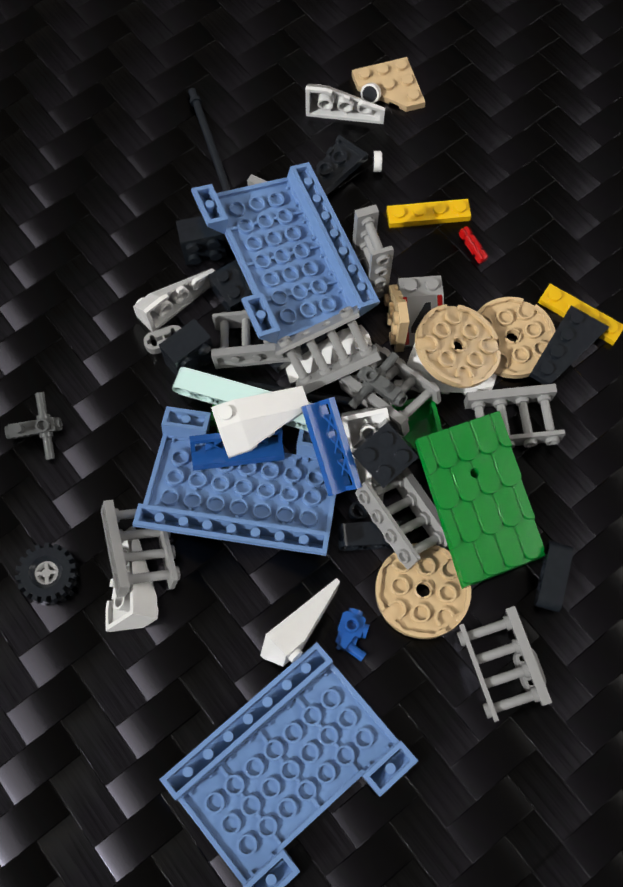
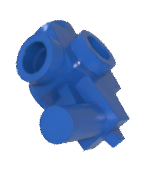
[335,608,369,661]

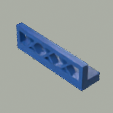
[301,397,362,496]
[189,427,285,471]

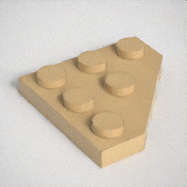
[352,57,425,112]
[384,284,410,352]

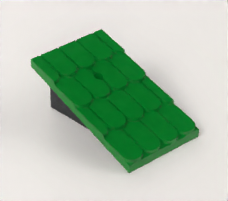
[415,411,545,589]

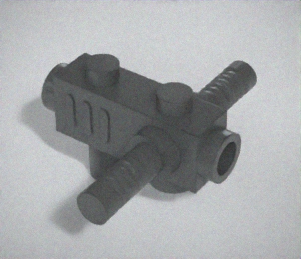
[348,352,407,409]
[5,392,63,460]

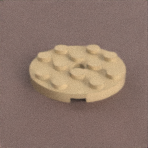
[477,297,556,379]
[415,304,501,388]
[375,543,471,639]

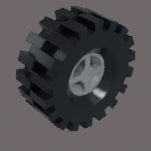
[15,543,81,606]

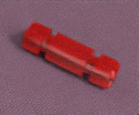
[459,226,488,264]

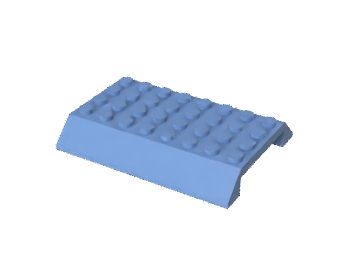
[191,162,380,344]
[132,406,342,556]
[159,642,418,887]

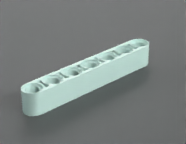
[172,367,312,432]

